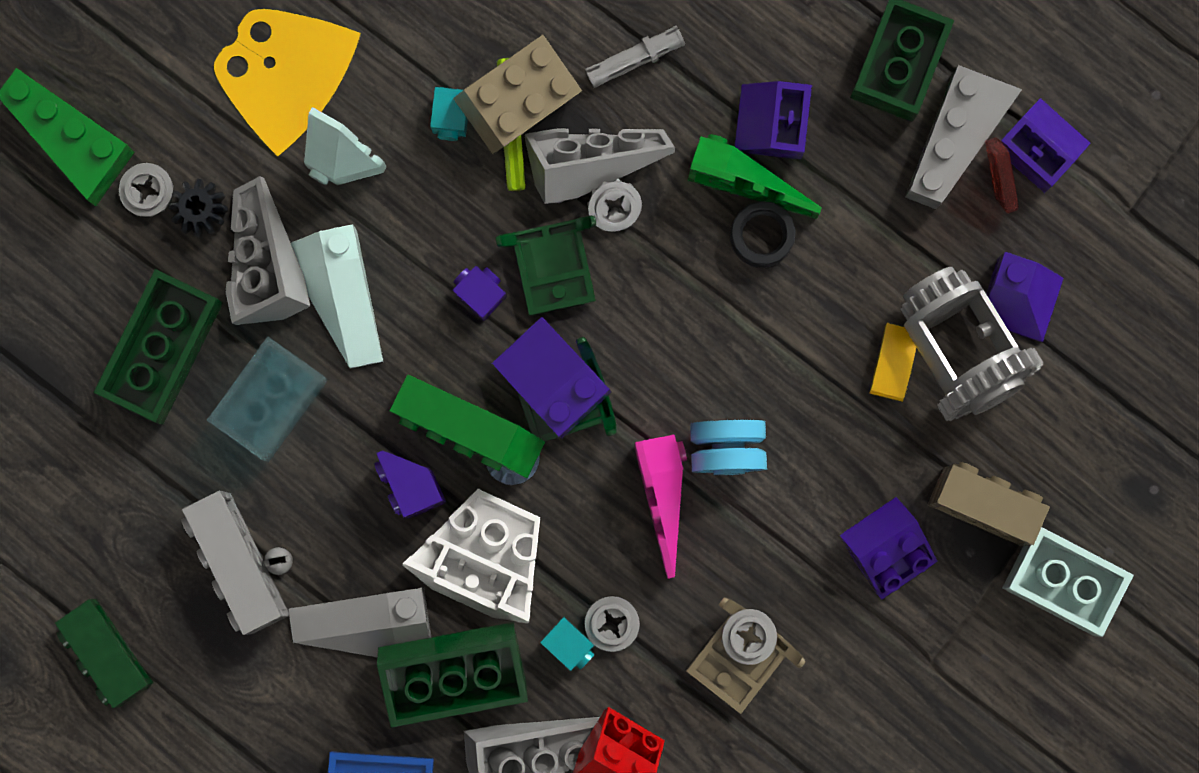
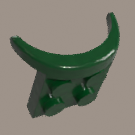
[495,215,596,316]
[518,337,617,442]

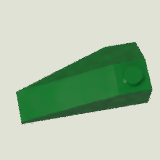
[688,134,822,219]

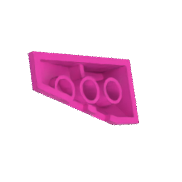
[634,435,687,579]

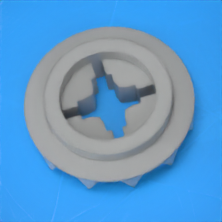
[119,163,174,217]
[587,179,642,232]
[585,596,640,652]
[721,609,777,665]

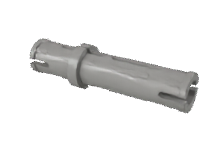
[585,26,685,88]

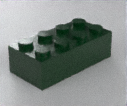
[93,269,223,425]
[377,622,528,728]

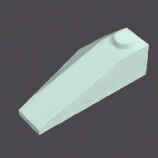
[304,107,386,185]
[291,224,383,369]

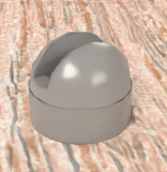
[264,547,293,575]

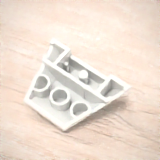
[403,489,540,623]

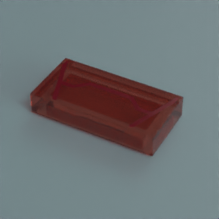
[985,137,1019,213]

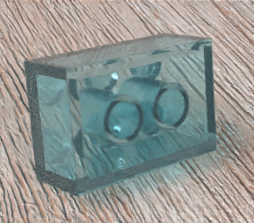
[207,337,328,463]

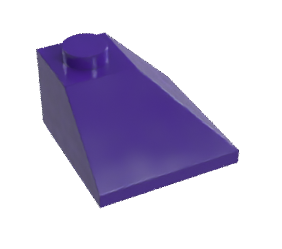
[977,252,1064,342]

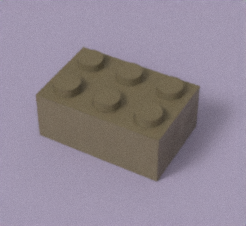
[453,35,582,154]
[928,462,1050,546]

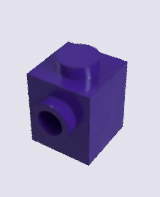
[453,266,507,321]

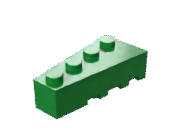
[0,68,135,206]
[390,374,545,478]

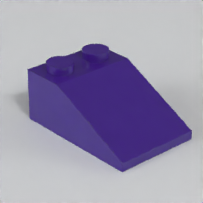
[492,317,612,439]

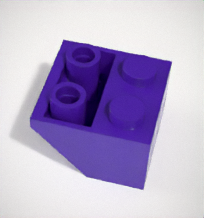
[735,81,812,159]
[995,98,1090,193]
[374,450,447,519]
[840,497,938,600]

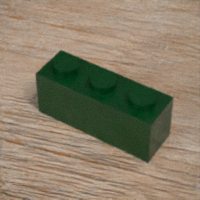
[55,599,154,709]

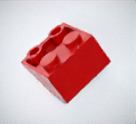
[573,707,665,773]

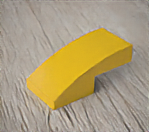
[870,323,916,402]

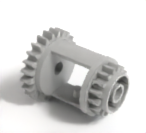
[901,267,1044,421]

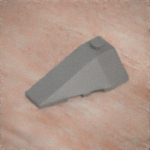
[288,588,431,657]
[464,717,600,773]

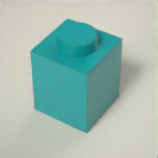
[430,87,468,141]
[540,617,594,671]

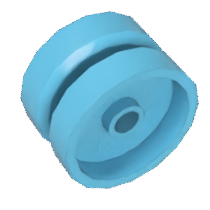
[690,420,767,475]

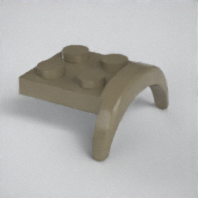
[686,598,805,714]

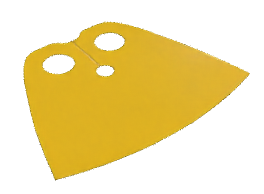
[214,9,361,157]

